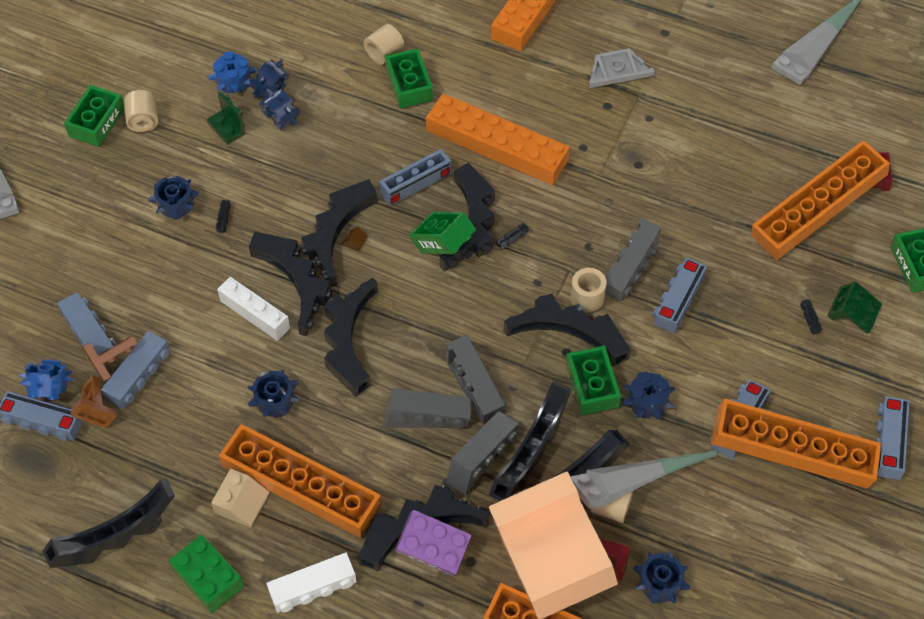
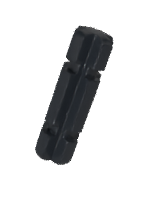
[216,199,231,233]
[496,223,529,249]
[800,299,822,335]

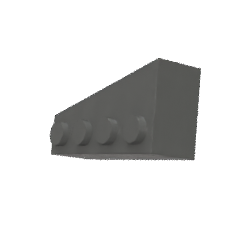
[605,218,661,302]
[446,335,506,424]
[384,388,471,429]
[446,411,518,496]

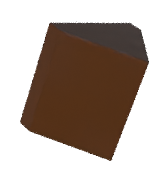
[342,227,367,252]

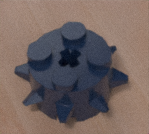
[250,59,290,99]
[259,87,300,130]
[148,176,199,220]
[247,370,300,417]
[623,371,675,420]
[634,552,690,604]

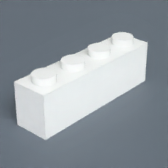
[217,277,290,341]
[266,553,356,613]

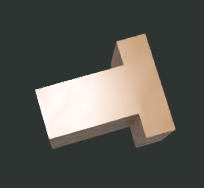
[489,472,618,619]

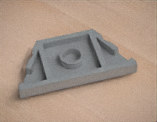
[589,48,655,88]

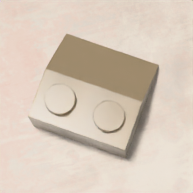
[211,468,270,528]

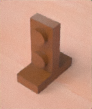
[81,336,137,381]
[71,375,117,429]

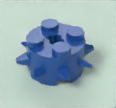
[208,51,256,93]
[19,360,73,400]

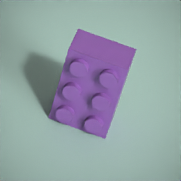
[394,510,471,576]

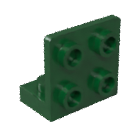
[207,91,245,145]
[827,281,882,334]

